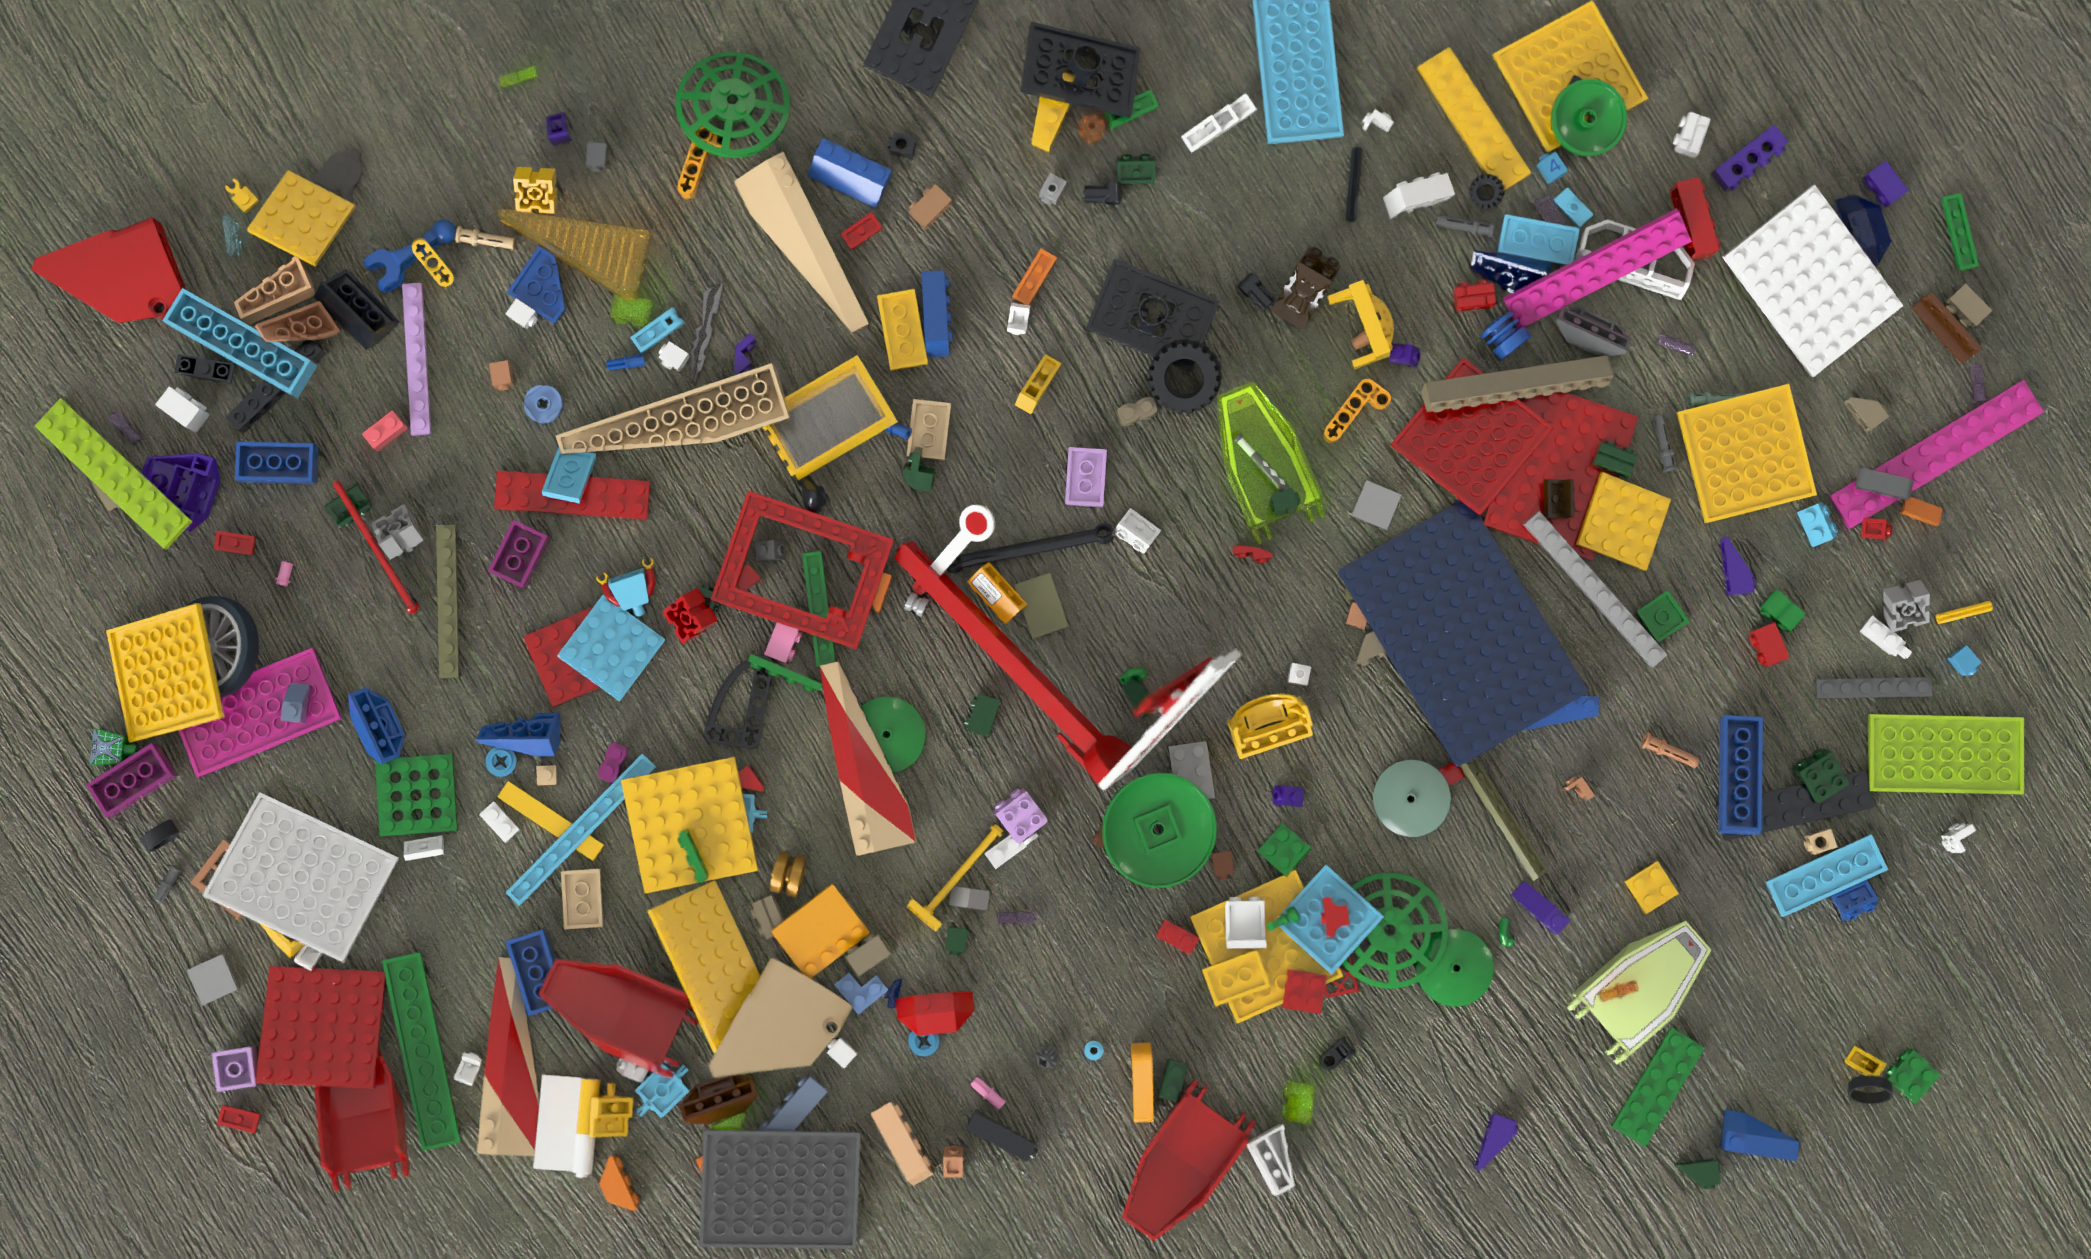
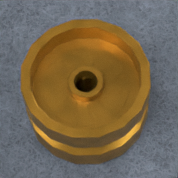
[770,851,807,898]

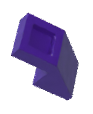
[734,333,757,375]

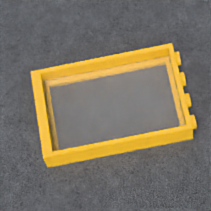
[763,355,897,481]

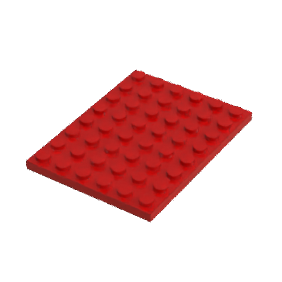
[1483,392,1638,561]

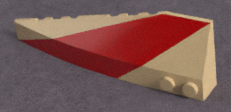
[820,662,917,856]
[477,957,540,1156]

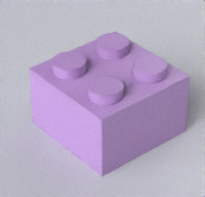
[212,1046,260,1092]

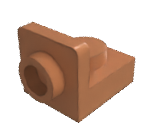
[1563,776,1595,800]
[943,1146,963,1177]

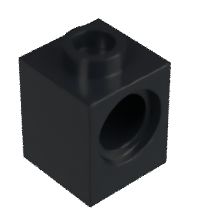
[887,132,917,159]

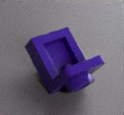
[1389,343,1421,367]
[1272,785,1304,807]

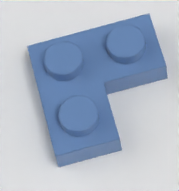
[834,972,889,1015]

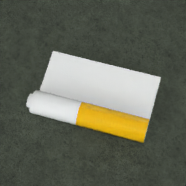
[533,1075,601,1177]

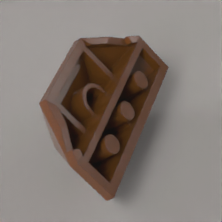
[679,1074,758,1125]

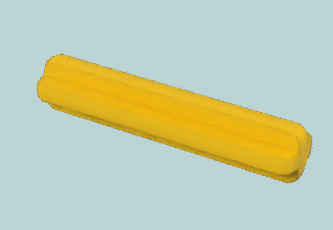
[1936,601,1993,624]

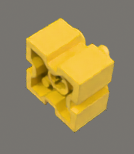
[513,167,558,213]

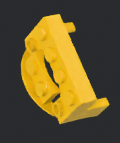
[1327,280,1394,370]
[1227,694,1313,759]

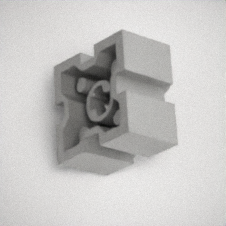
[371,504,424,560]
[1883,580,1930,632]

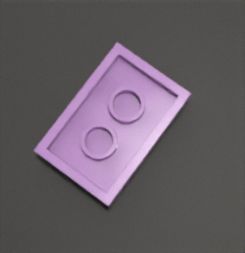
[1065,447,1107,507]

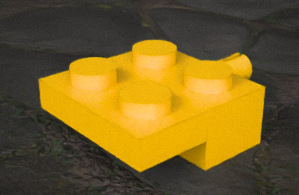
[589,1083,633,1137]

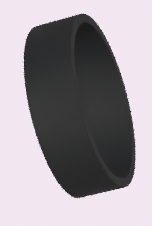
[1848,1075,1893,1104]

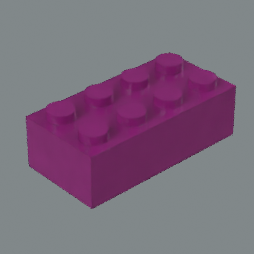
[86,743,178,818]

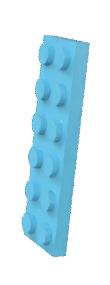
[1765,834,1888,917]

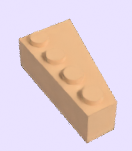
[234,256,316,325]

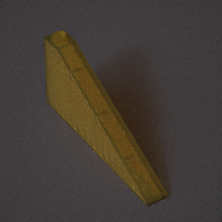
[498,208,651,300]

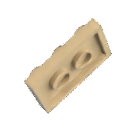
[907,399,951,461]
[561,869,604,929]

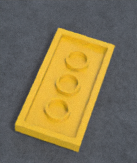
[877,289,928,371]

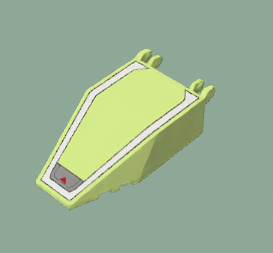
[1568,921,1711,1064]

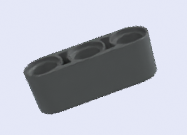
[1855,468,1914,500]

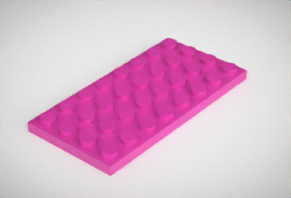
[178,648,342,778]

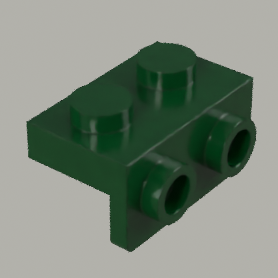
[325,484,371,528]

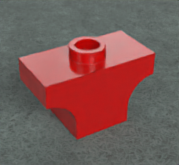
[1320,897,1349,938]

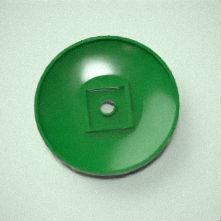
[1102,772,1217,888]

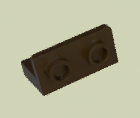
[1543,479,1575,519]

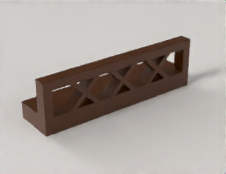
[1911,292,1983,365]

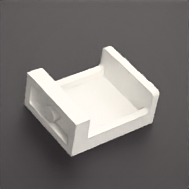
[1225,897,1266,948]

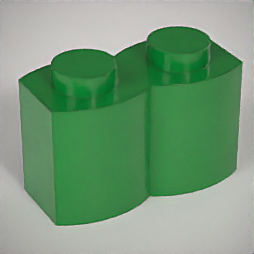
[1759,589,1806,632]

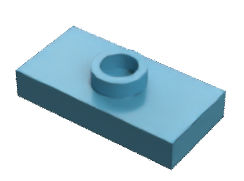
[1553,187,1594,228]

